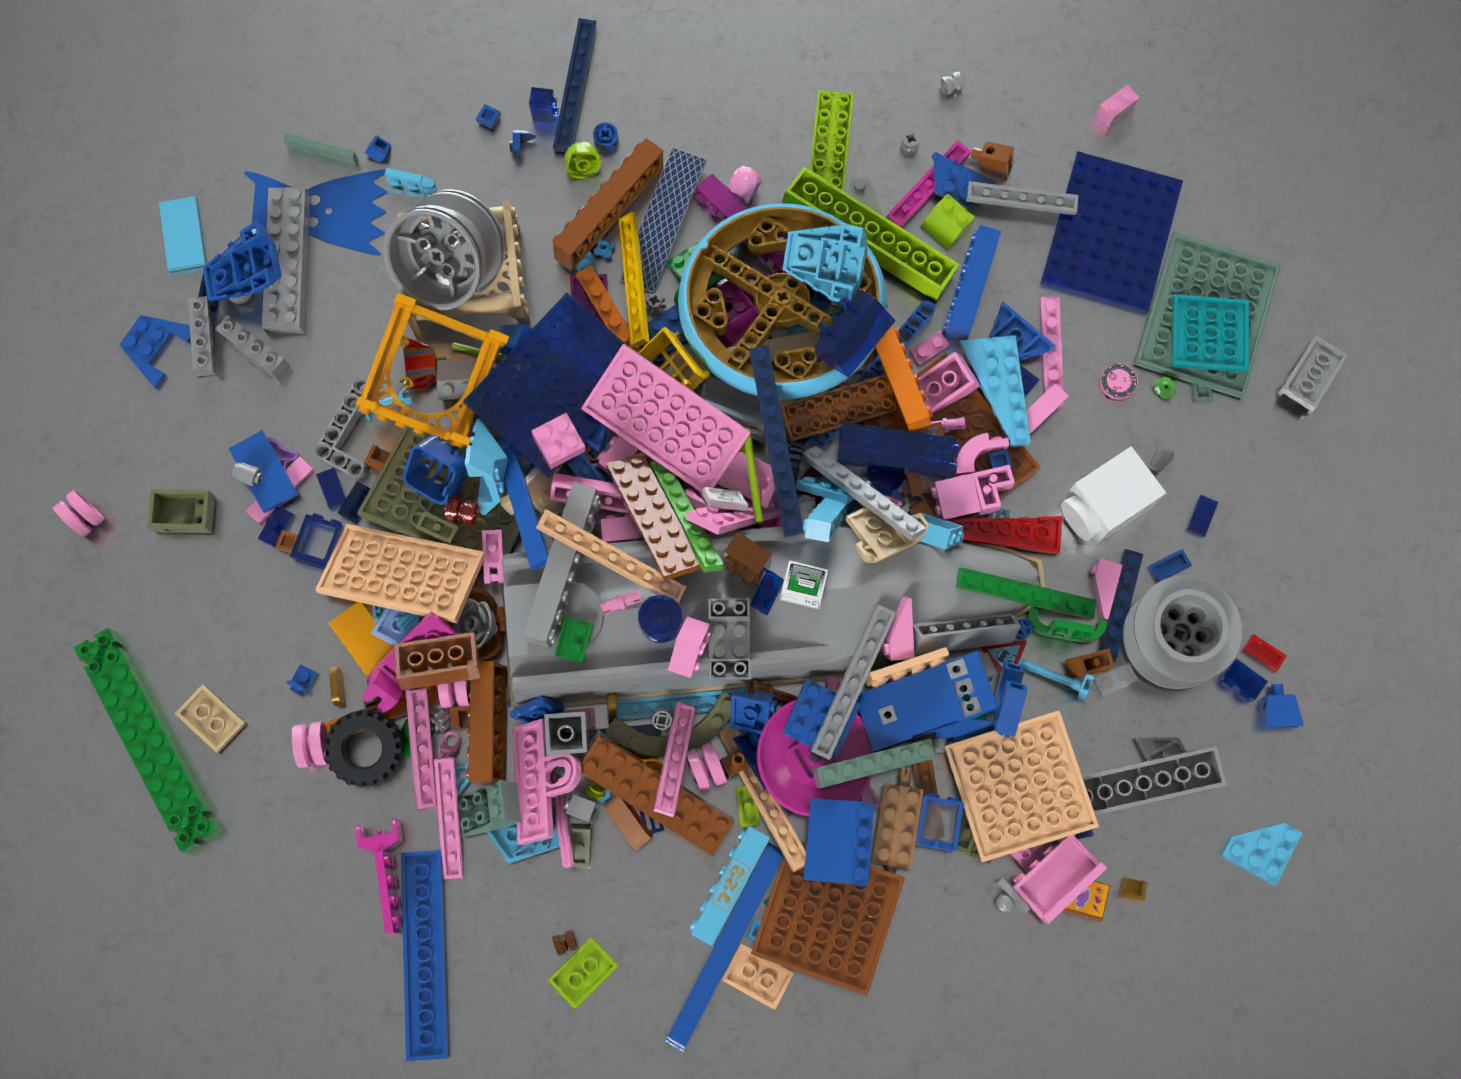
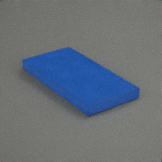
[228,430,299,513]

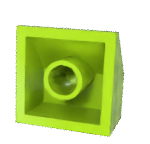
[921,194,975,250]

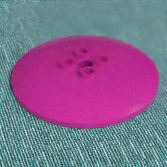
[757,700,874,817]

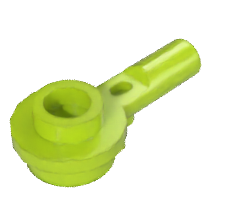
[586,782,606,800]

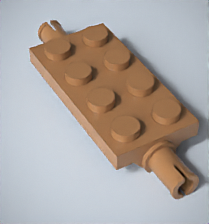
[872,767,924,874]

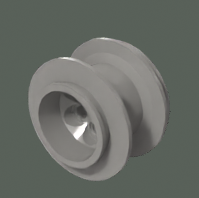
[1123,575,1242,689]

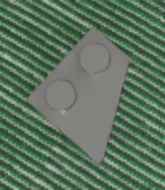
[849,176,882,215]
[1134,737,1186,761]

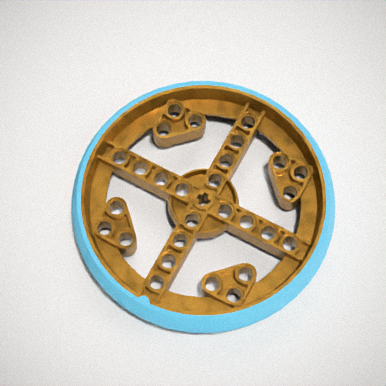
[678,204,887,399]

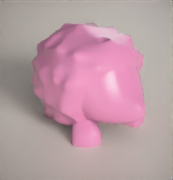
[727,166,763,204]

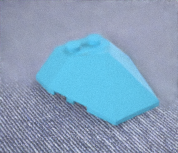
[783,224,868,305]
[465,419,508,515]

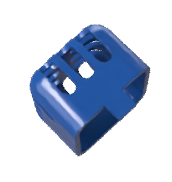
[403,435,468,505]

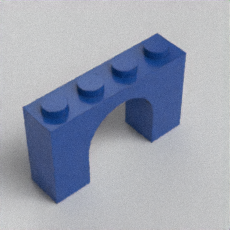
[993,661,1028,737]

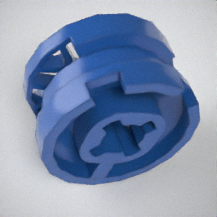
[593,122,619,152]

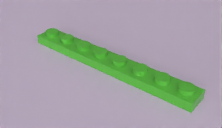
[649,461,724,572]

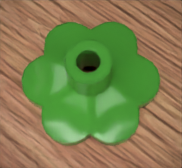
[1154,377,1177,399]

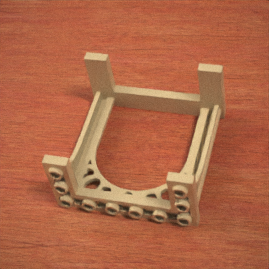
[397,200,530,339]

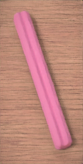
[550,774,574,868]

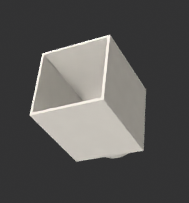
[1061,446,1166,544]

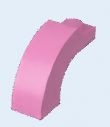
[953,433,1009,477]

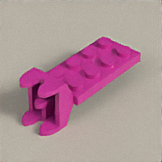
[363,611,459,713]
[356,818,404,935]

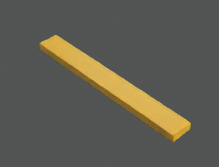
[619,211,649,349]

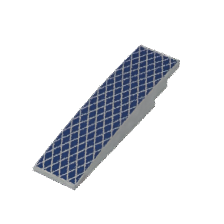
[620,146,707,294]

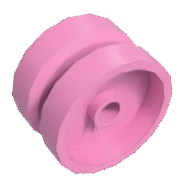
[53,489,104,538]
[438,680,470,708]
[292,721,329,769]
[686,742,727,793]

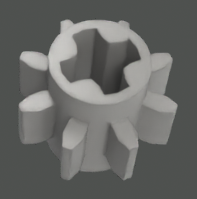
[645,291,666,316]
[429,707,451,733]

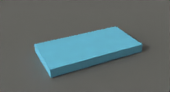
[159,196,206,272]

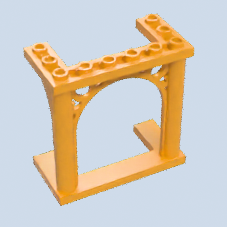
[355,292,509,449]

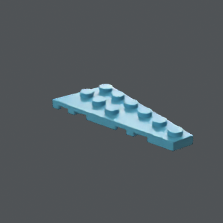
[959,335,1031,447]

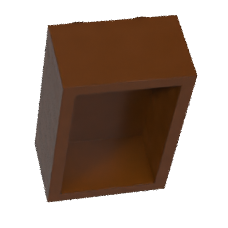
[724,532,772,587]

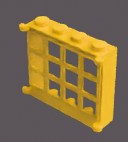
[638,327,710,391]

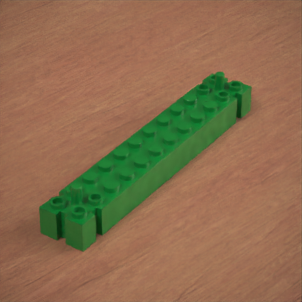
[73,628,223,853]

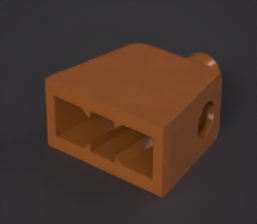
[971,142,1014,180]

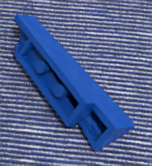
[934,719,995,742]

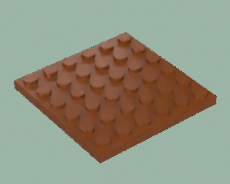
[751,841,905,996]

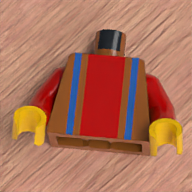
[398,334,447,392]

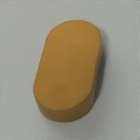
[329,667,345,706]
[607,693,617,725]

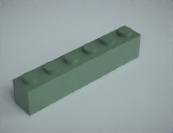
[812,739,936,788]

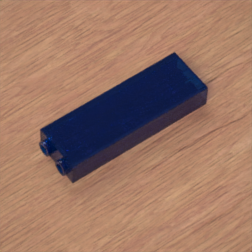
[837,423,959,479]

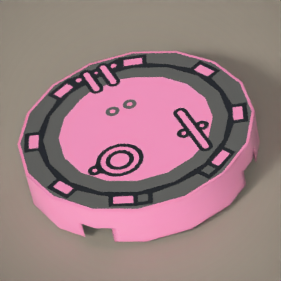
[1099,363,1138,400]

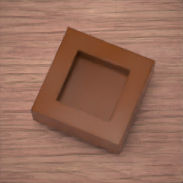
[275,530,302,555]

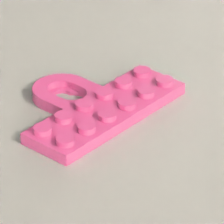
[685,488,780,535]
[512,719,581,845]

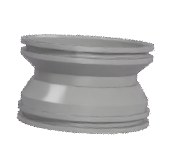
[383,189,506,310]

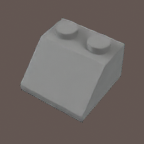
[437,357,476,400]

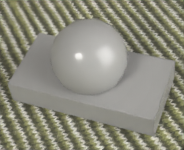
[995,878,1031,914]

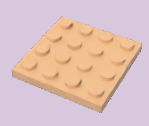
[864,647,949,690]

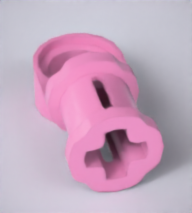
[438,732,462,758]

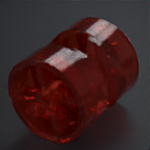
[442,496,481,526]

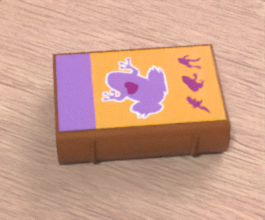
[1062,881,1110,922]

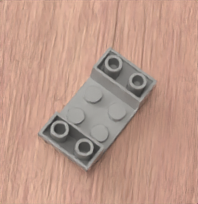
[709,598,751,680]

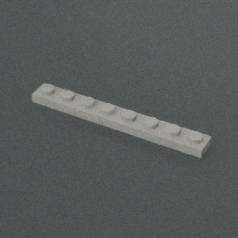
[802,445,926,541]
[810,604,896,760]

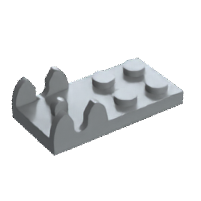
[1277,336,1348,414]

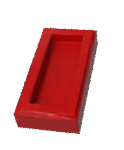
[1242,634,1287,672]

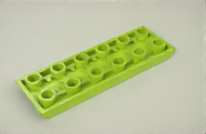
[810,90,854,191]

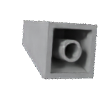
[544,712,590,755]

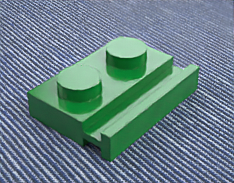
[554,617,594,663]

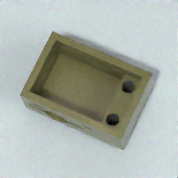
[147,489,215,533]

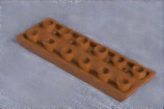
[780,375,897,441]

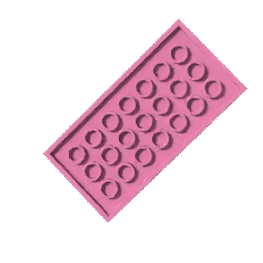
[581,344,752,493]

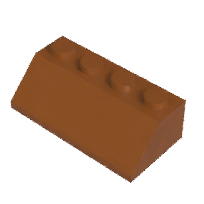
[395,632,481,690]

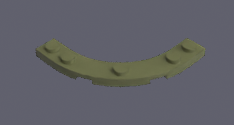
[604,691,731,756]

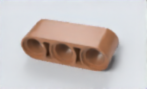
[603,795,653,850]

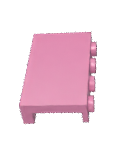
[1012,834,1107,924]

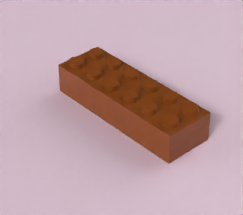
[466,661,507,785]

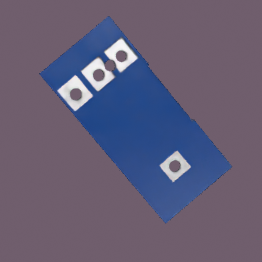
[856,651,999,752]

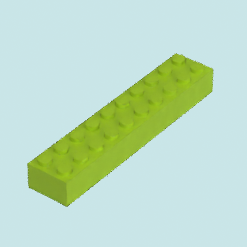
[781,166,960,301]

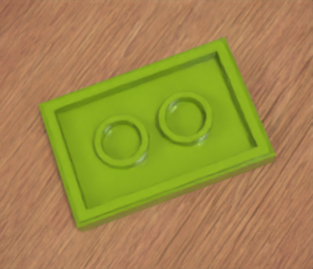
[547,936,619,1010]

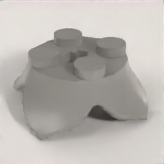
[452,598,498,649]

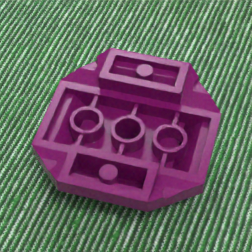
[699,278,769,348]

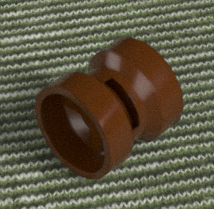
[552,930,578,956]

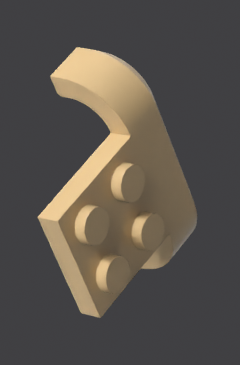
[501,454,566,515]
[846,507,929,563]

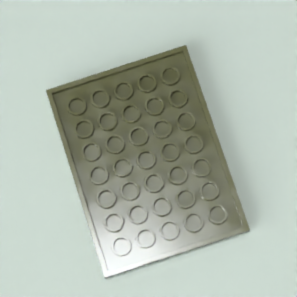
[357,418,532,574]

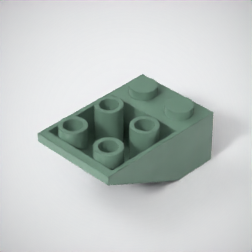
[458,780,522,837]

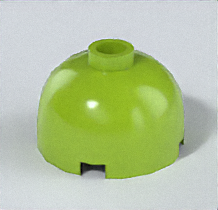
[564,142,601,179]

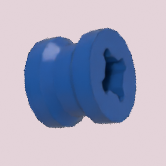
[1016,618,1033,640]

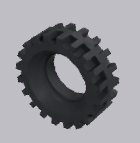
[324,709,404,787]

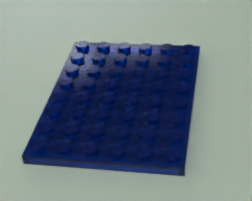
[1040,151,1183,314]
[463,293,630,479]

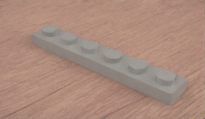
[966,181,1078,215]

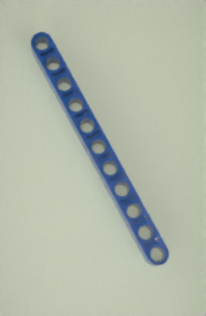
[804,301,935,451]
[665,842,784,1052]

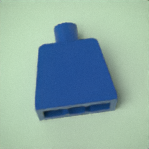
[1260,684,1304,729]

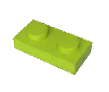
[735,786,760,828]

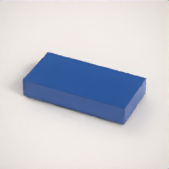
[1148,549,1192,583]

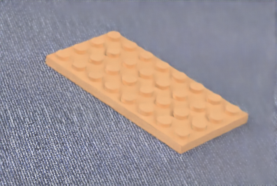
[315,524,486,623]

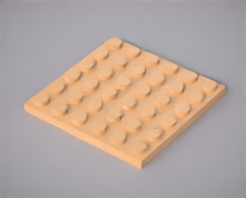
[945,711,1099,862]

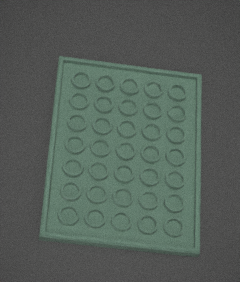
[1134,232,1281,399]

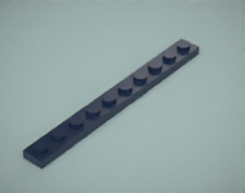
[749,345,804,538]

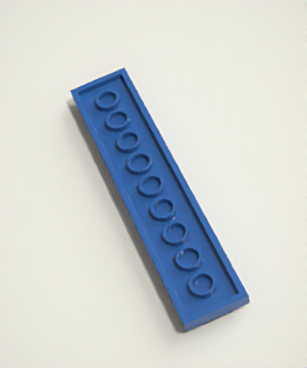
[401,850,449,1061]

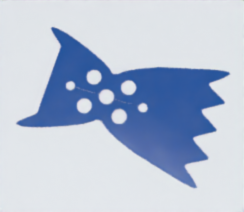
[244,169,388,255]

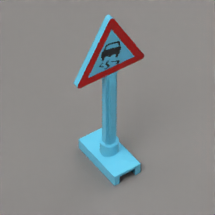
[980,640,1094,702]

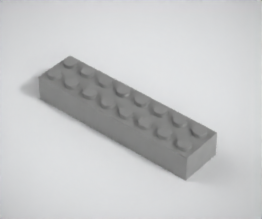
[262,187,311,335]
[523,482,601,649]
[1082,746,1227,815]

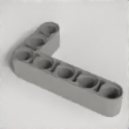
[314,377,368,480]

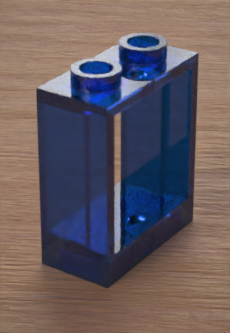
[289,513,344,570]

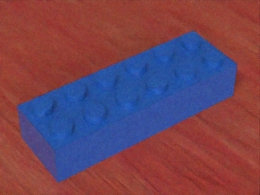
[943,225,1001,342]

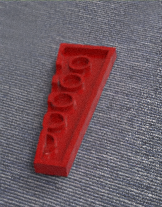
[948,516,1063,555]

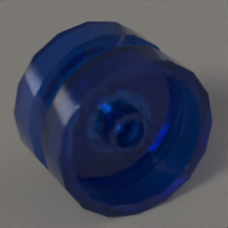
[638,595,683,643]

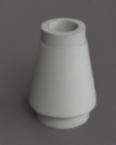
[1149,445,1175,474]

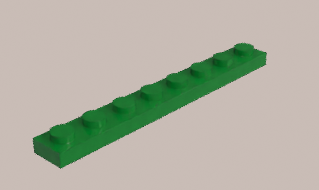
[956,568,1096,619]

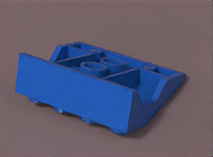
[803,798,875,887]

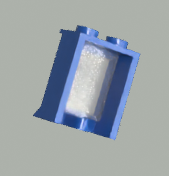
[915,793,964,852]

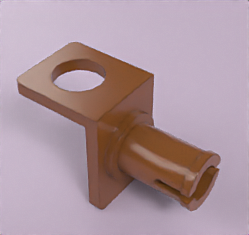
[720,748,753,780]

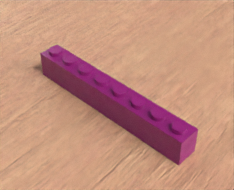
[696,173,797,288]

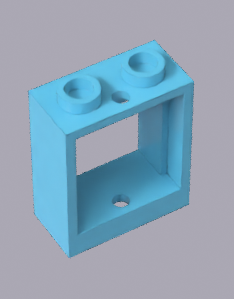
[911,513,964,549]

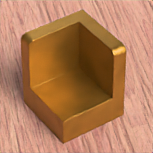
[1119,877,1148,902]

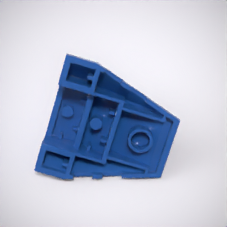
[203,220,282,301]

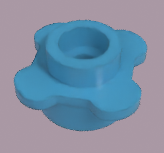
[594,239,615,258]

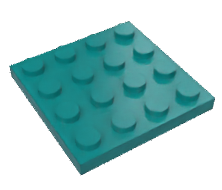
[1171,294,1249,373]

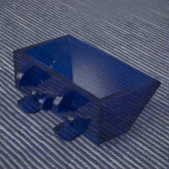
[814,290,896,377]

